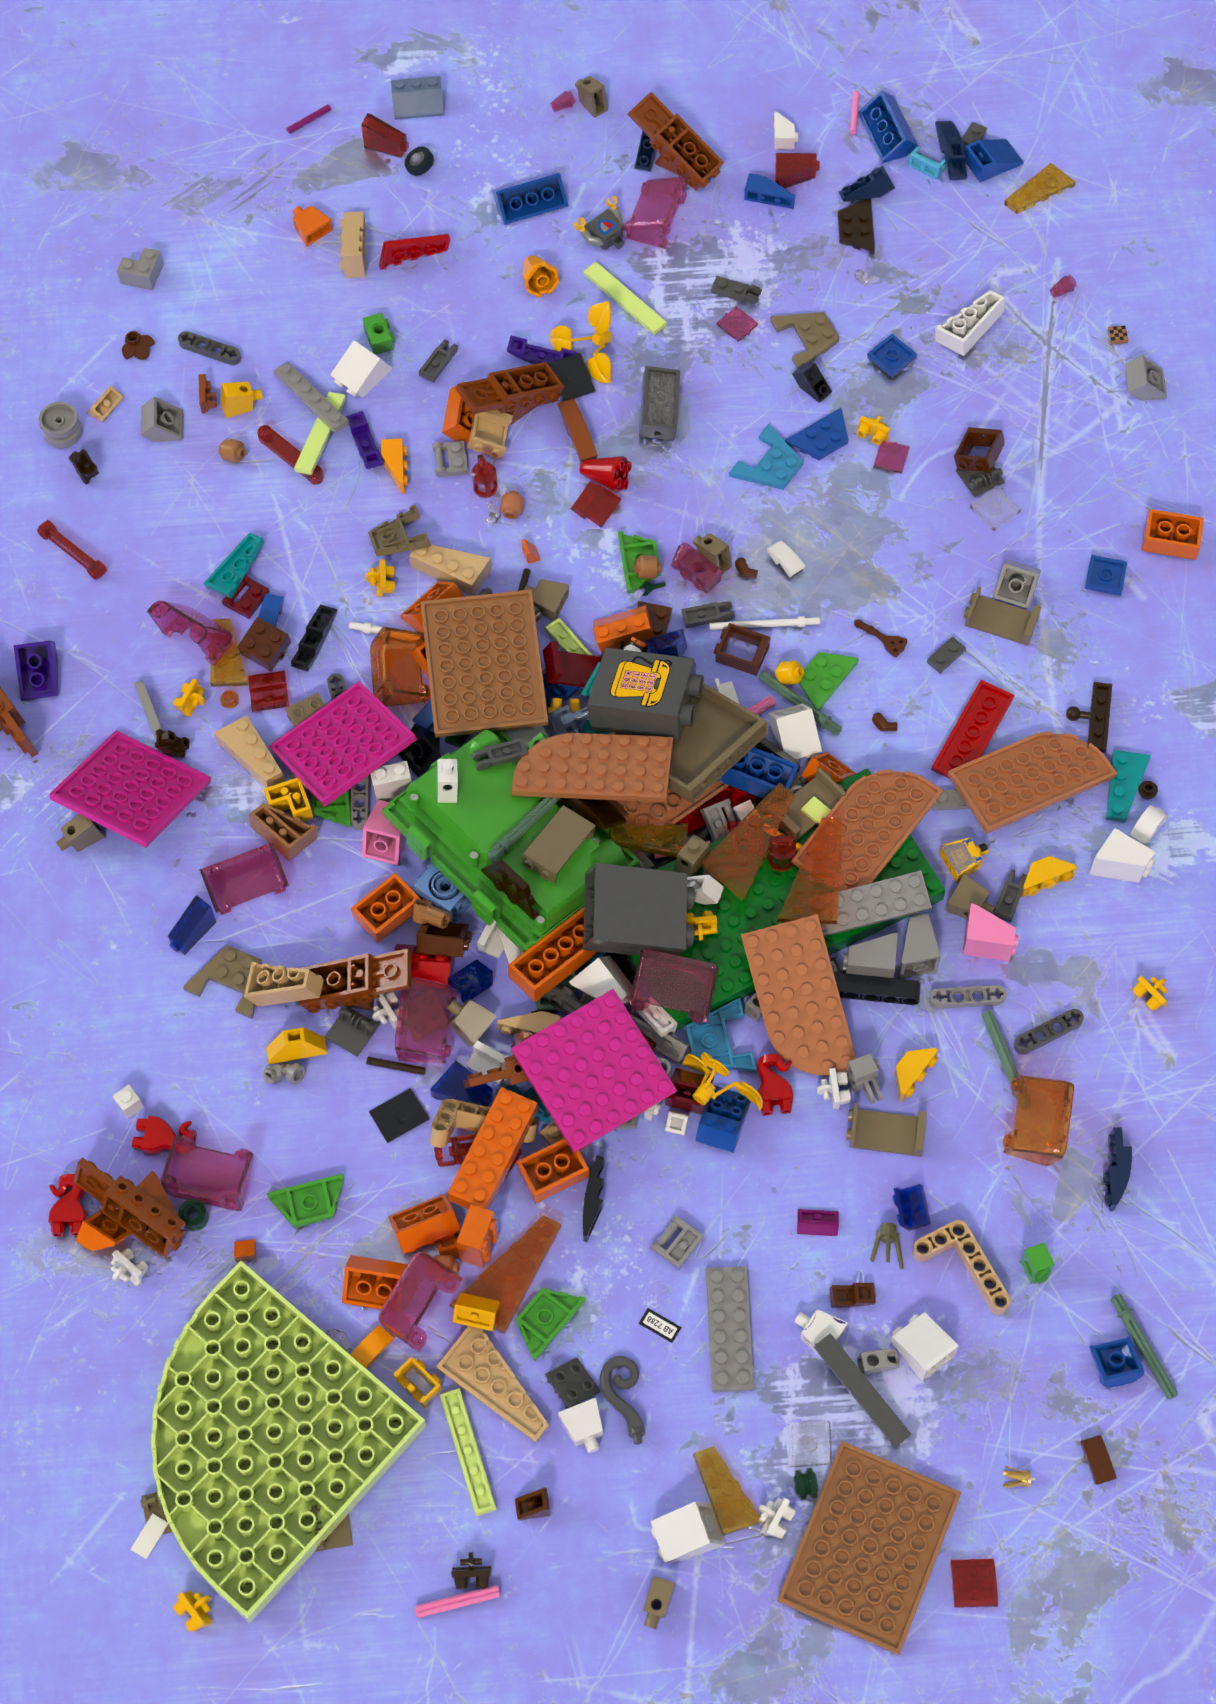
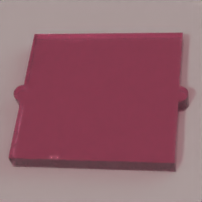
[717,306,758,342]
[873,441,910,474]

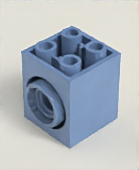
[413,862,472,923]

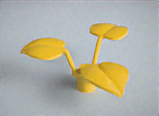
[550,301,612,383]
[682,1052,763,1111]

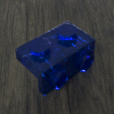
[448,960,493,1003]
[893,1184,931,1231]

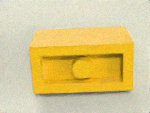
[452,1293,500,1331]

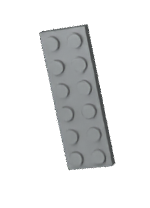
[807,871,932,937]
[706,1266,754,1392]

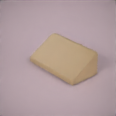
[87,385,124,422]

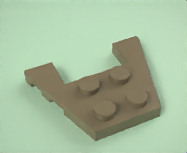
[770,312,839,369]
[368,505,431,557]
[183,945,262,1019]

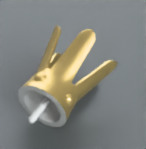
[1003,1465,1036,1488]

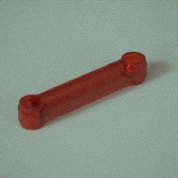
[257,425,324,485]
[36,520,107,580]

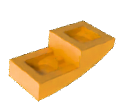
[350,1325,394,1369]

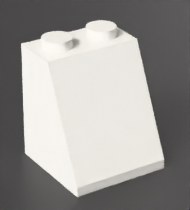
[330,340,392,398]
[767,703,822,761]
[370,761,412,802]
[1089,828,1155,883]
[569,955,638,1006]
[890,1312,959,1381]
[650,1501,726,1564]

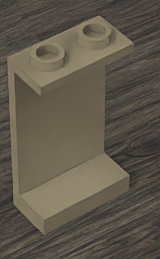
[963,587,1041,646]
[768,767,846,841]
[522,805,596,884]
[846,1103,927,1157]

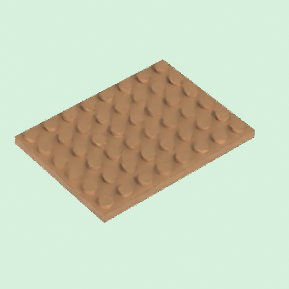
[421,589,548,738]
[777,1441,961,1656]

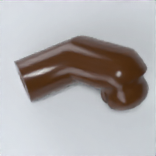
[735,557,758,579]
[872,712,897,731]

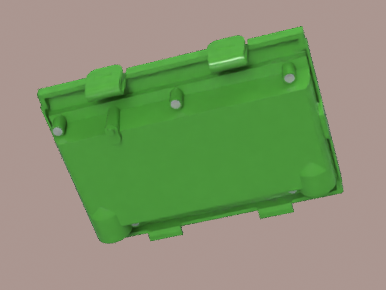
[382,730,640,953]

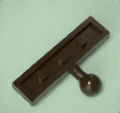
[1066,682,1112,753]

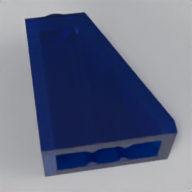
[648,629,687,657]
[168,895,216,955]
[430,1061,493,1106]

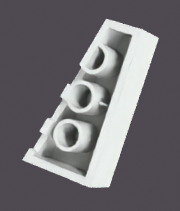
[935,290,1005,356]

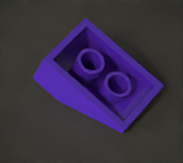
[13,640,58,701]

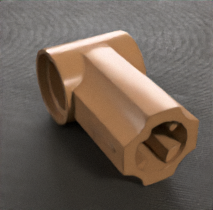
[412,899,451,929]

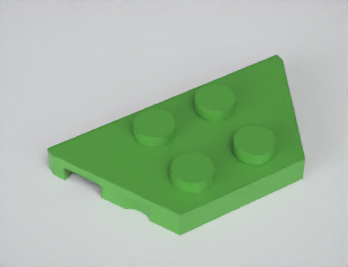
[618,531,661,594]
[798,652,859,711]
[310,790,351,827]
[267,1173,344,1228]
[515,1288,586,1362]

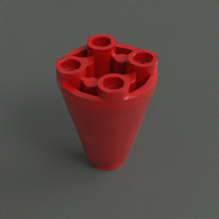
[579,456,632,492]

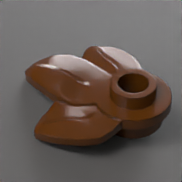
[122,331,155,360]

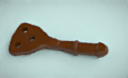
[854,619,907,657]

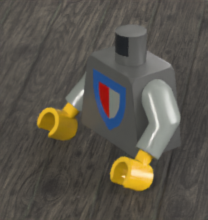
[573,195,625,250]

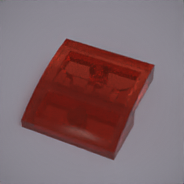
[570,482,622,528]
[248,670,289,712]
[950,1559,998,1608]

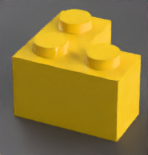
[264,778,314,822]

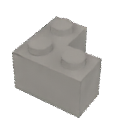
[117,247,164,291]

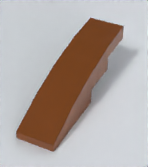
[557,399,598,463]

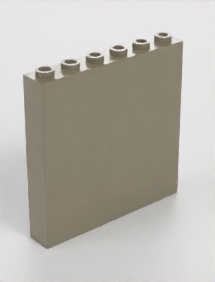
[609,684,768,803]

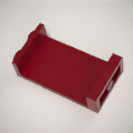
[543,641,604,688]

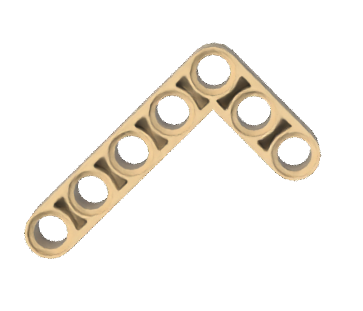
[430,1099,538,1148]
[912,1220,1010,1315]

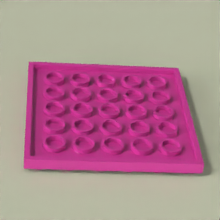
[269,681,417,807]
[50,730,211,848]
[510,988,677,1153]

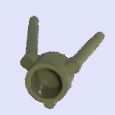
[870,1223,904,1269]

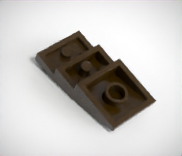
[559,798,626,829]

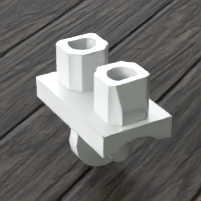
[372,992,407,1030]
[817,1068,851,1109]
[111,1248,148,1287]
[758,1498,796,1539]

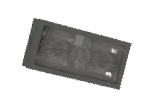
[639,366,680,441]

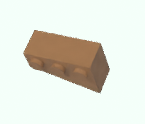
[249,803,317,861]

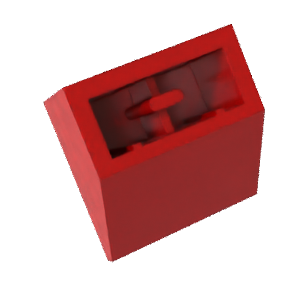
[411,948,454,985]

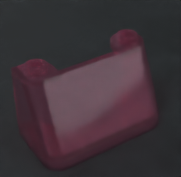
[624,177,687,249]
[147,600,234,666]
[199,842,289,915]
[630,949,718,1023]
[395,976,457,1064]
[160,1135,254,1211]
[378,1252,463,1352]

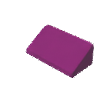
[797,1209,839,1236]

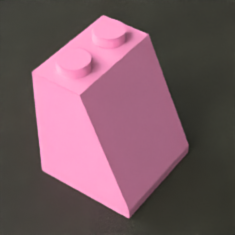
[362,800,406,865]
[963,903,1019,961]

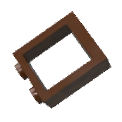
[954,427,1005,472]
[714,623,771,676]
[416,922,472,957]

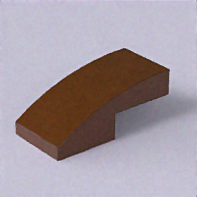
[829,1283,876,1308]
[1080,1435,1117,1485]

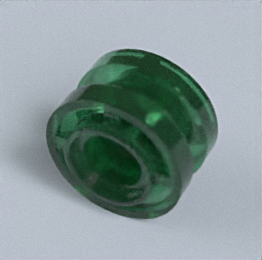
[178,1199,209,1231]
[793,1467,819,1501]

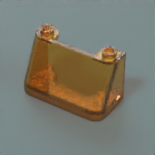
[370,627,431,706]
[1003,1075,1074,1166]

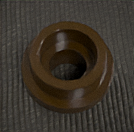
[1138,781,1158,799]

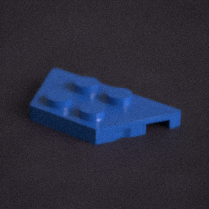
[785,408,848,460]

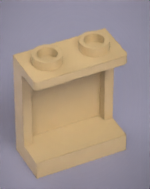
[468,410,513,459]

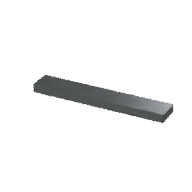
[813,1333,911,1448]

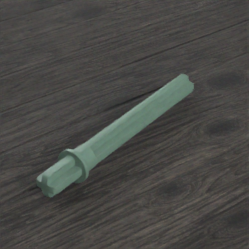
[759,671,842,736]
[487,797,560,862]
[982,1010,1031,1109]
[1111,1294,1178,1399]

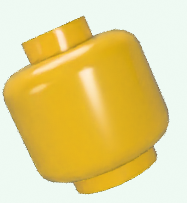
[775,660,804,685]

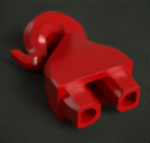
[757,1054,793,1116]
[132,1116,197,1155]
[48,1174,88,1237]

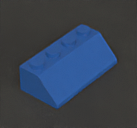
[858,90,918,163]
[492,171,568,225]
[717,747,799,805]

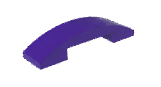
[507,335,578,366]
[346,411,384,470]

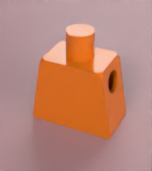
[293,206,333,247]

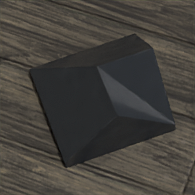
[398,724,441,777]

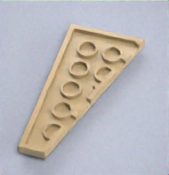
[436,1326,549,1443]

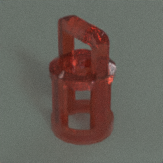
[471,454,498,498]
[768,835,797,872]
[434,1133,477,1167]

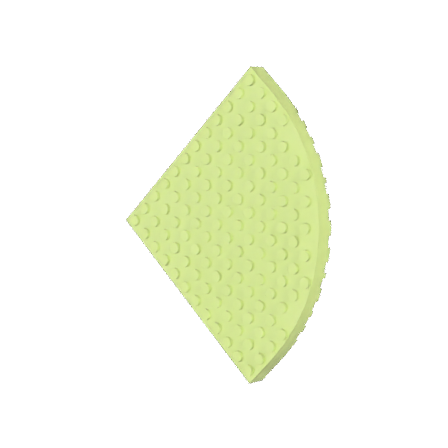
[151,1261,426,1623]

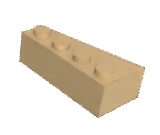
[340,211,365,278]
[409,545,492,596]
[213,715,285,788]
[244,962,323,1007]

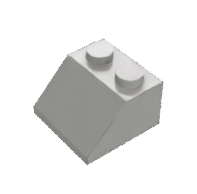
[1125,355,1167,400]
[141,397,183,442]
[993,559,1042,609]

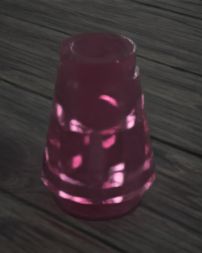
[550,91,576,112]
[1050,275,1077,298]
[671,542,694,570]

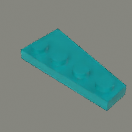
[204,533,265,598]
[1106,750,1151,823]

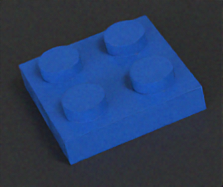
[867,334,917,378]
[1085,555,1128,596]

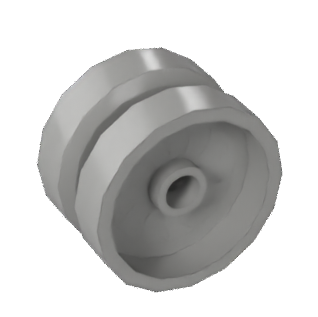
[39,402,82,448]

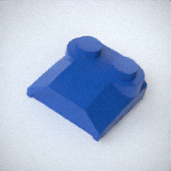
[1089,1336,1144,1388]

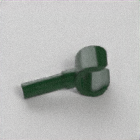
[640,582,666,596]

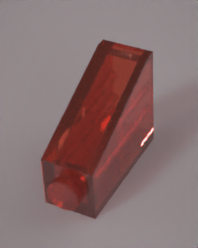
[361,113,409,158]
[775,153,820,188]

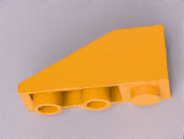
[381,438,408,493]

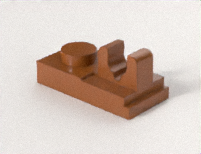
[198,374,217,414]

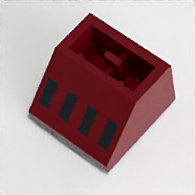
[665,1068,714,1115]

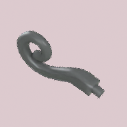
[600,1356,646,1445]

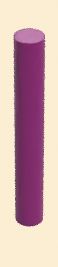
[286,104,331,134]

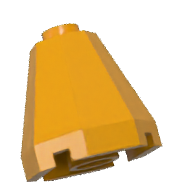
[523,255,560,297]

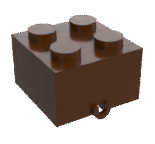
[237,617,291,672]

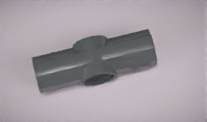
[543,985,586,1015]

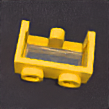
[393,1356,442,1408]

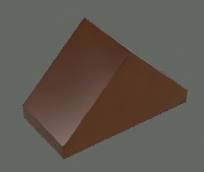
[515,1488,551,1520]

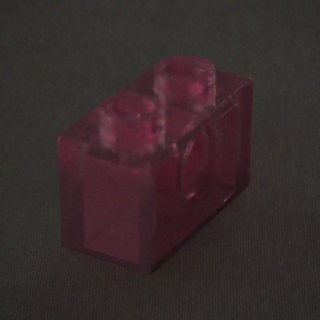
[680,550,722,594]

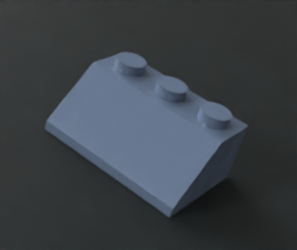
[391,76,444,120]

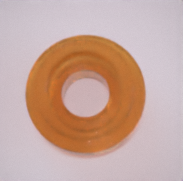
[220,690,239,708]

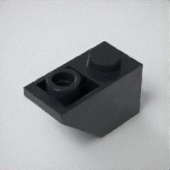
[792,363,832,402]

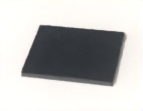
[549,353,595,401]
[369,1088,429,1143]

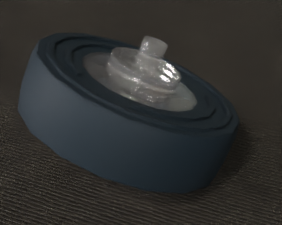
[404,147,434,176]

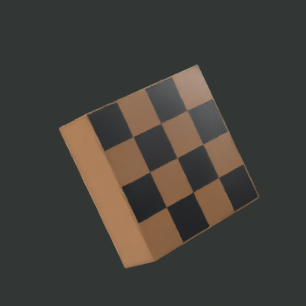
[1107,325,1128,345]

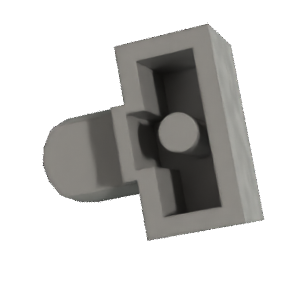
[846,1053,883,1104]

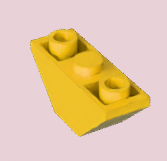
[1022,856,1077,897]
[266,1027,328,1064]
[894,1048,939,1102]

